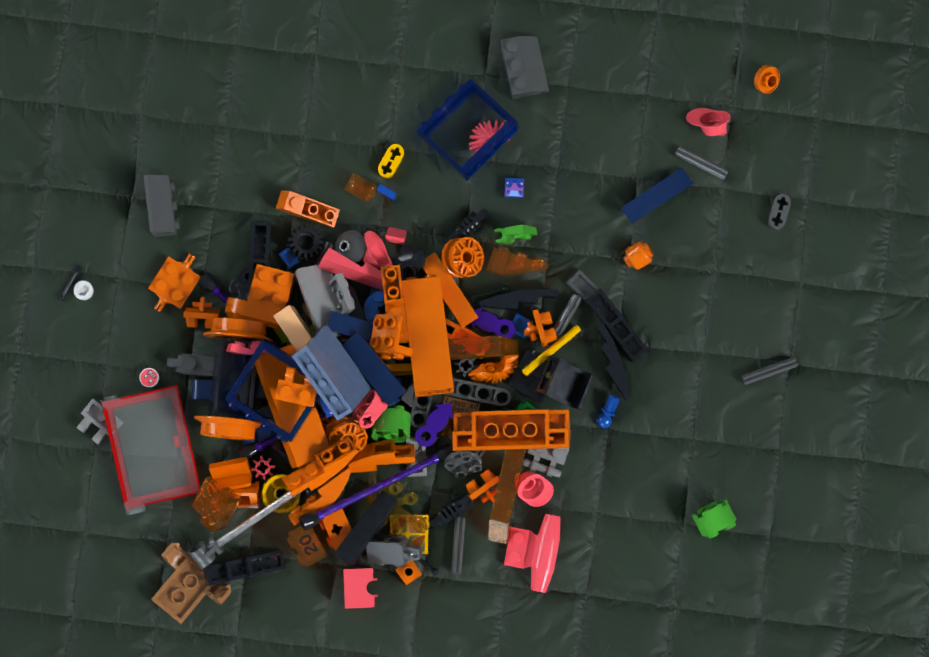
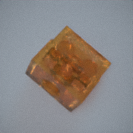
[192,476,241,533]

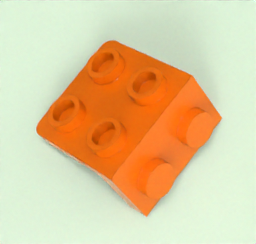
[370,313,413,360]

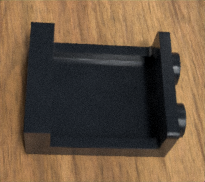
[536,356,594,410]

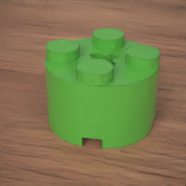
[371,405,411,444]
[691,498,737,539]

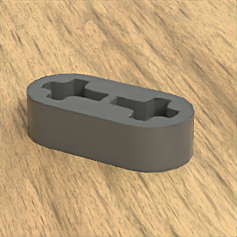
[768,194,791,230]

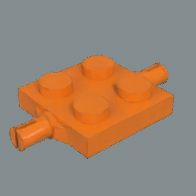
[148,254,201,312]

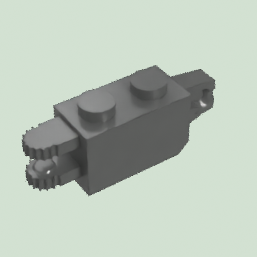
[167,354,215,378]
[359,534,422,567]

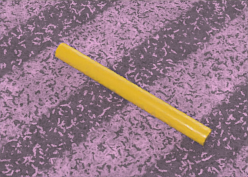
[522,325,581,376]

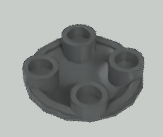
[444,451,482,479]

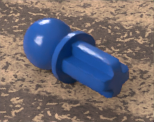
[596,395,620,428]

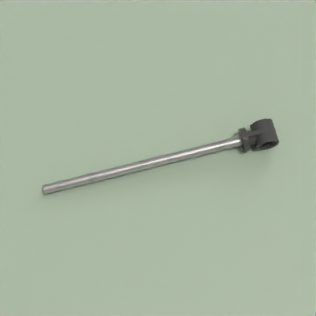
[189,488,307,568]

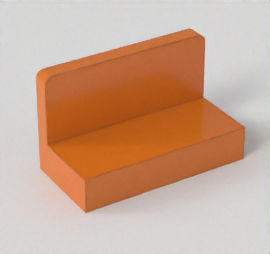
[209,457,252,493]

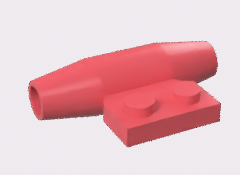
[504,514,561,593]

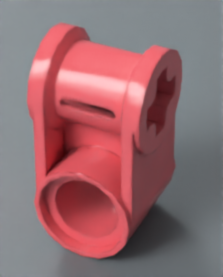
[352,389,388,429]

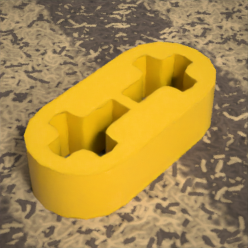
[378,144,404,179]

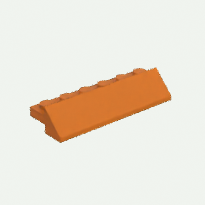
[453,409,571,451]

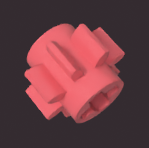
[251,456,275,480]

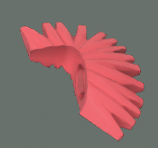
[469,120,517,157]

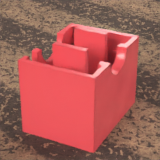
[343,568,378,609]

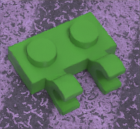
[494,224,537,245]

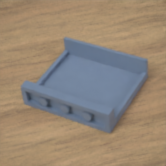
[292,325,372,421]

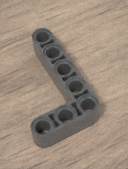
[411,378,511,428]

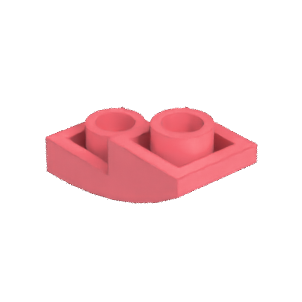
[226,340,271,355]

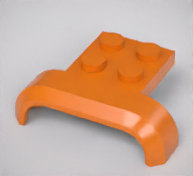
[225,264,294,331]

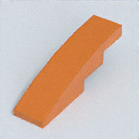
[422,252,478,328]

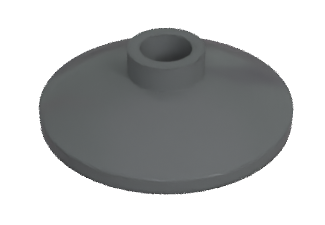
[333,230,366,264]

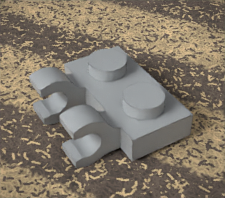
[76,398,123,445]

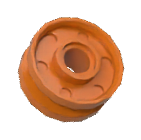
[441,237,484,278]
[324,415,368,457]

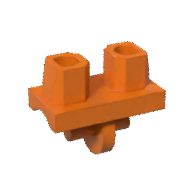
[184,297,220,329]
[523,309,557,348]
[465,469,501,503]

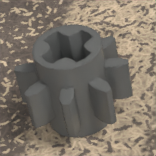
[454,353,478,377]

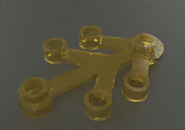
[366,482,430,536]

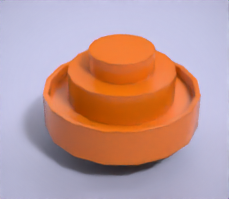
[754,65,780,94]

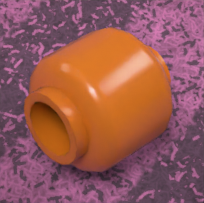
[624,241,654,270]

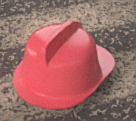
[686,108,731,136]
[362,231,393,271]
[515,471,554,507]

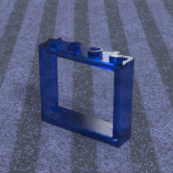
[416,78,520,181]
[225,339,321,443]

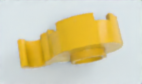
[261,474,300,513]

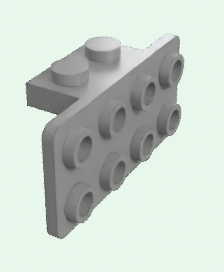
[295,265,355,337]

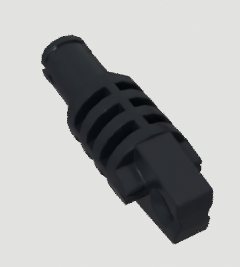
[442,209,488,244]
[428,493,473,533]

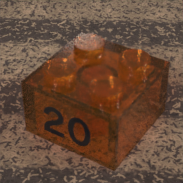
[287,526,328,567]

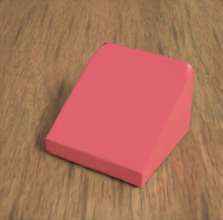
[385,227,407,245]

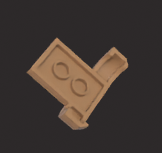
[151,543,231,625]

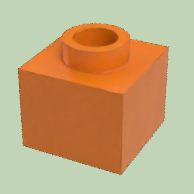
[395,561,422,585]

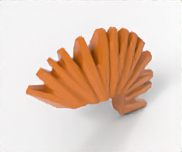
[468,355,518,384]

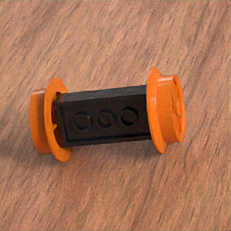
[194,318,273,440]

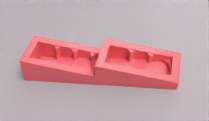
[318,248,383,291]

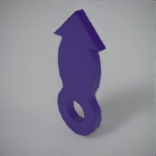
[471,307,516,340]
[415,403,453,447]

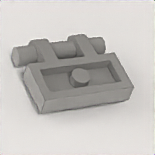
[523,447,570,478]

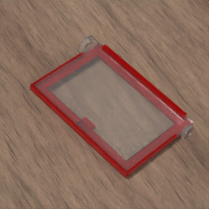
[101,385,201,515]

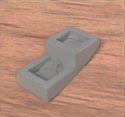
[406,435,427,477]

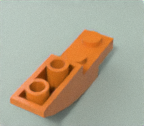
[381,265,409,344]
[282,436,358,496]
[348,440,415,473]
[288,464,351,526]

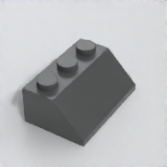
[500,36,549,99]
[143,175,180,237]

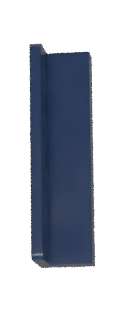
[342,332,406,406]

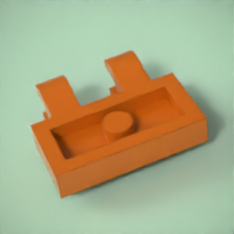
[275,367,317,407]

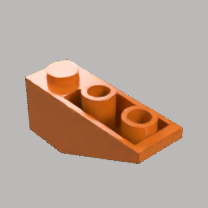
[275,191,340,228]

